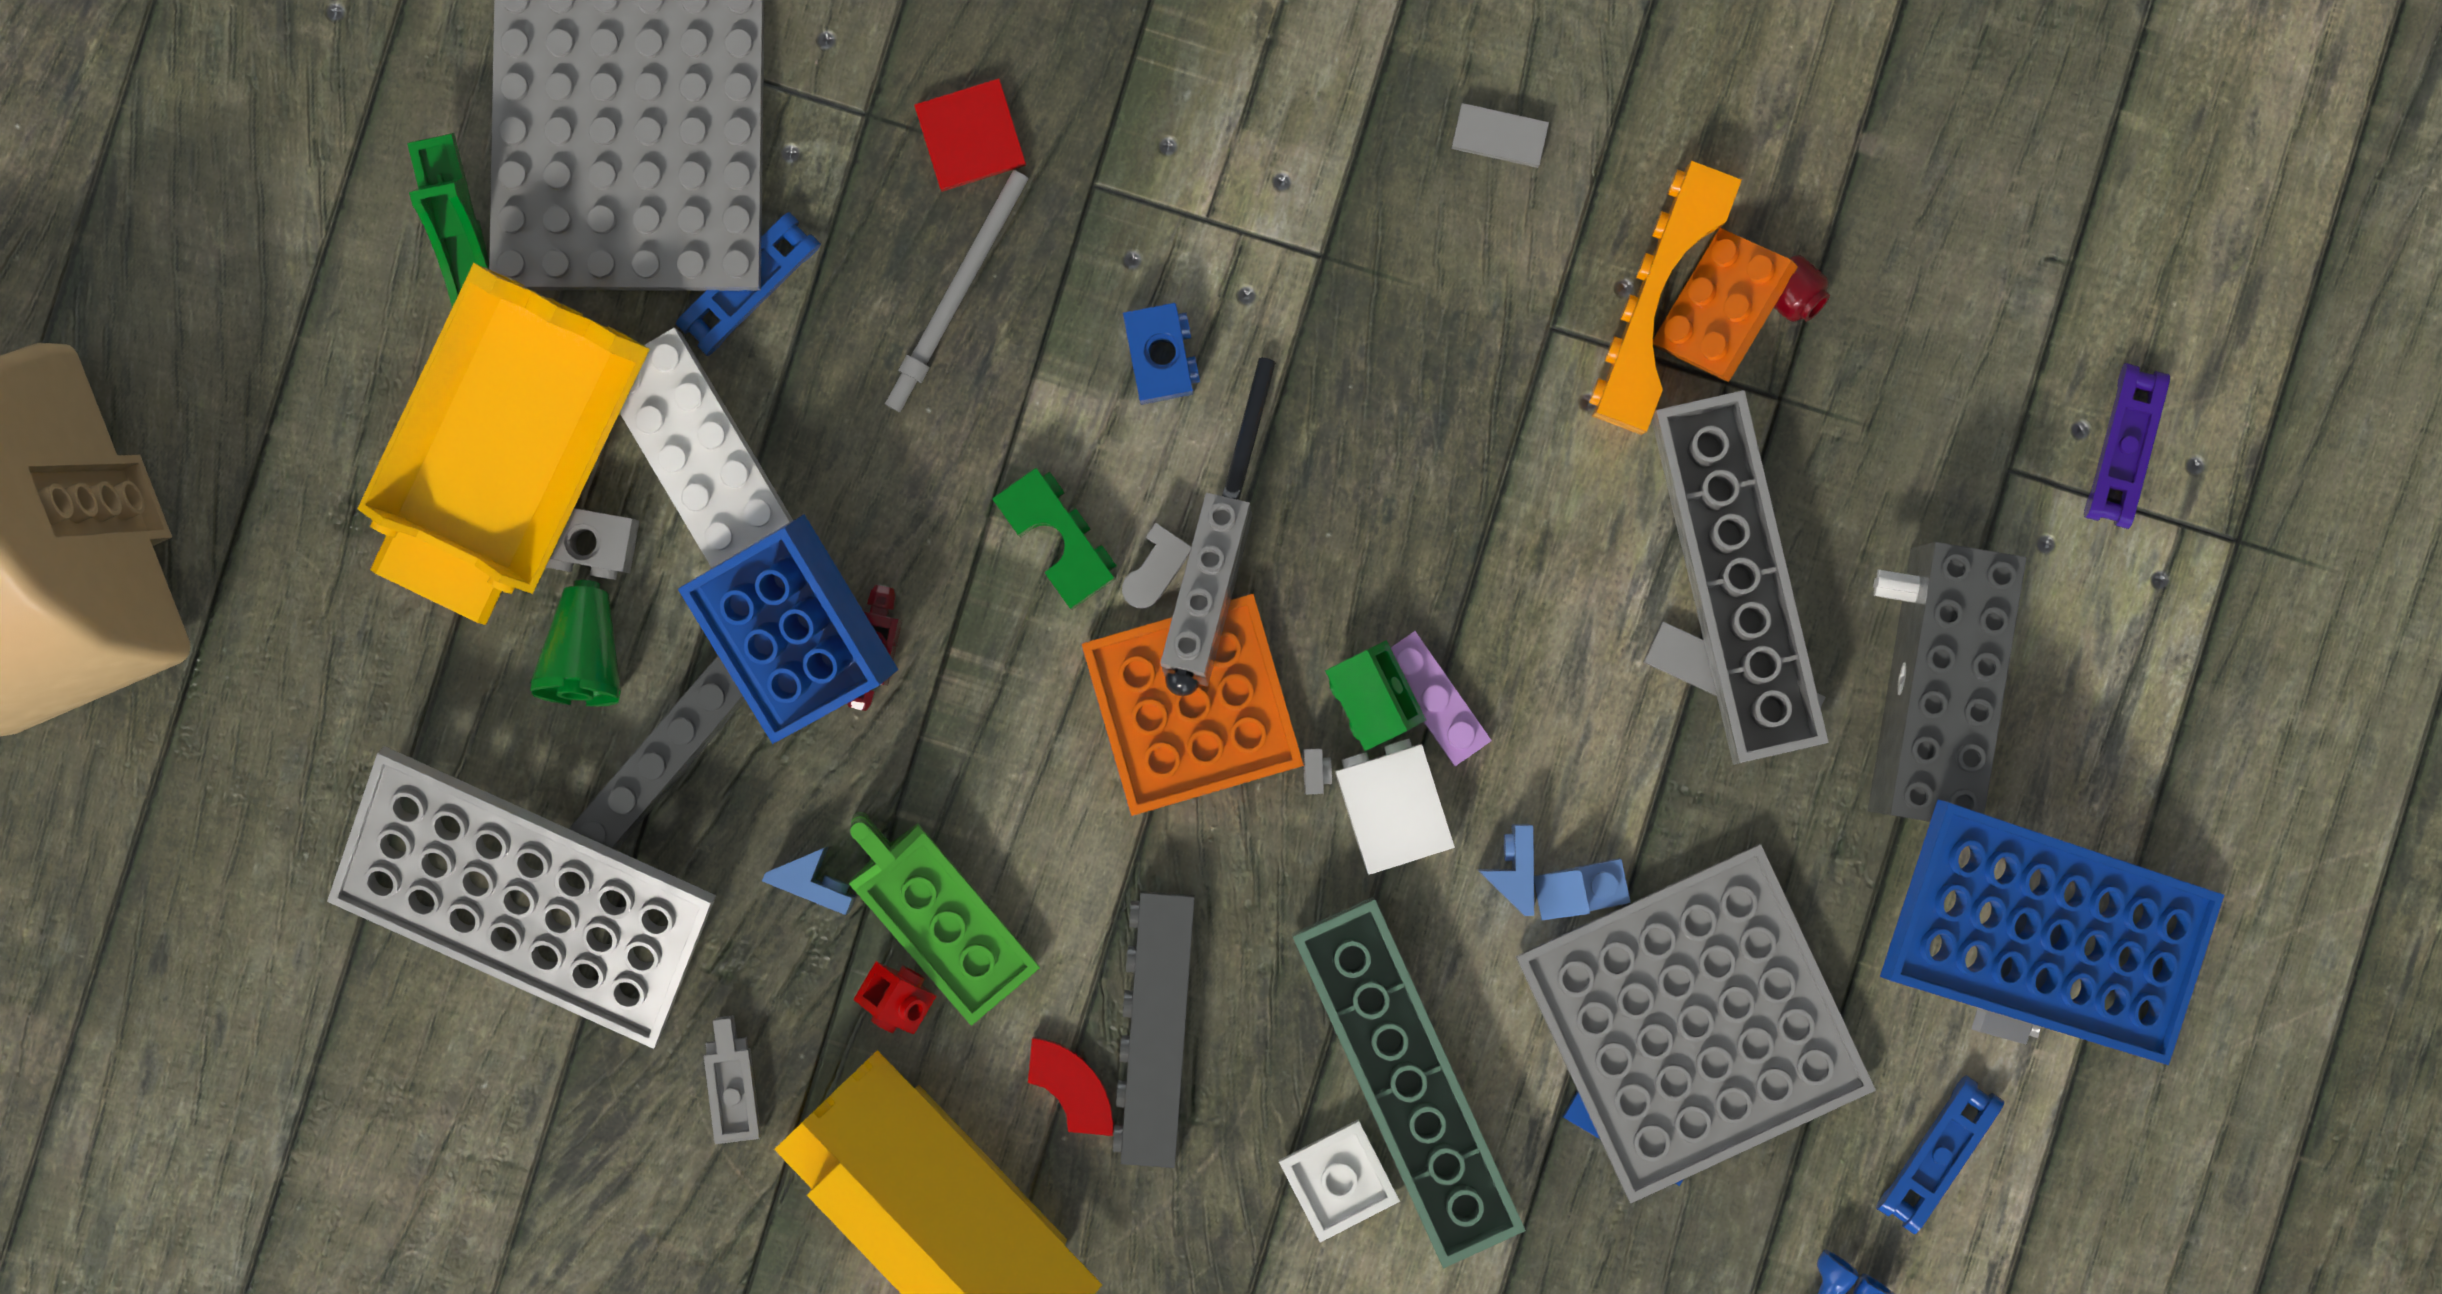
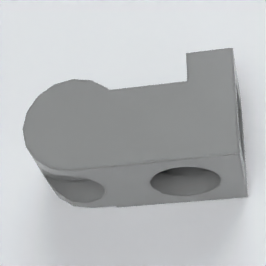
[1122,523,1191,609]

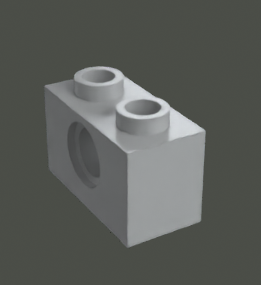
[545,508,640,580]

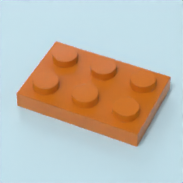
[1653,228,1798,382]

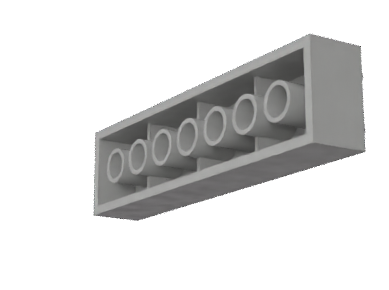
[1652,390,1829,765]

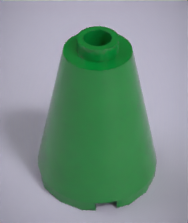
[530,580,621,707]

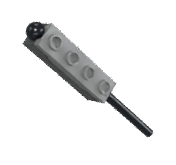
[1160,357,1276,696]

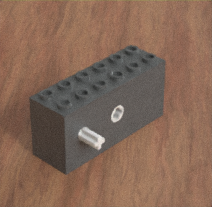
[1867,542,2027,822]

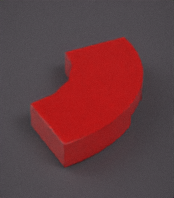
[1028,1037,1114,1136]

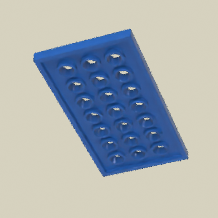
[1880,799,2224,1065]

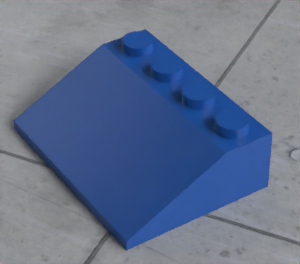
[678,514,899,744]

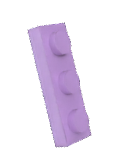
[1391,631,1492,766]

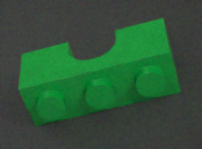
[992,468,1117,610]

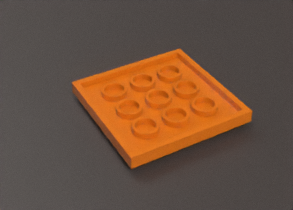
[1081,594,1304,816]

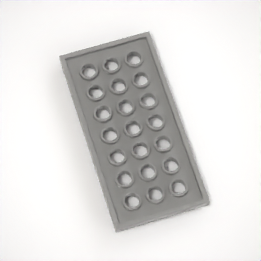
[327,746,716,1049]

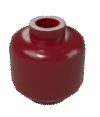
[1774,255,1830,322]

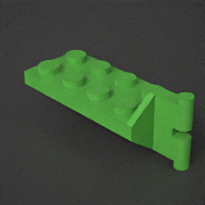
[849,812,1040,1026]

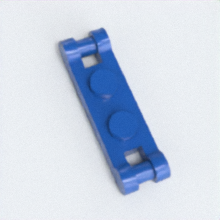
[675,212,821,356]
[1876,1075,2004,1234]

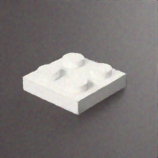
[1279,1119,1400,1242]

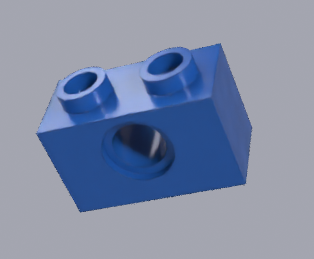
[1123,303,1200,405]

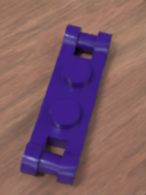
[2084,363,2170,529]

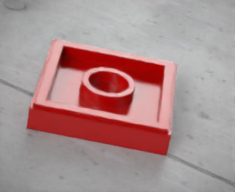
[914,78,1026,192]

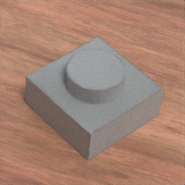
[1303,748,1332,795]

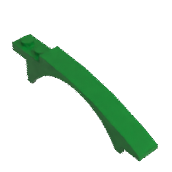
[407,133,489,307]

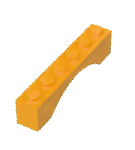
[1589,161,1742,435]

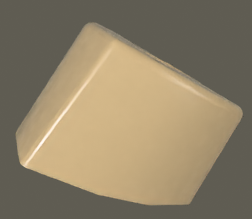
[0,343,190,736]

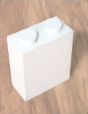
[1335,738,1455,875]

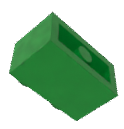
[1325,640,1426,751]

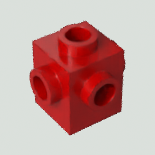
[853,961,936,1035]

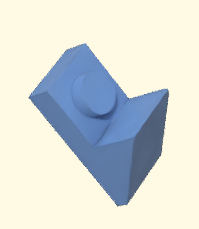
[1477,824,1534,916]
[762,847,857,915]
[1534,858,1631,920]

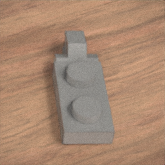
[704,1015,762,1144]

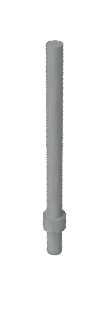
[885,170,1029,412]

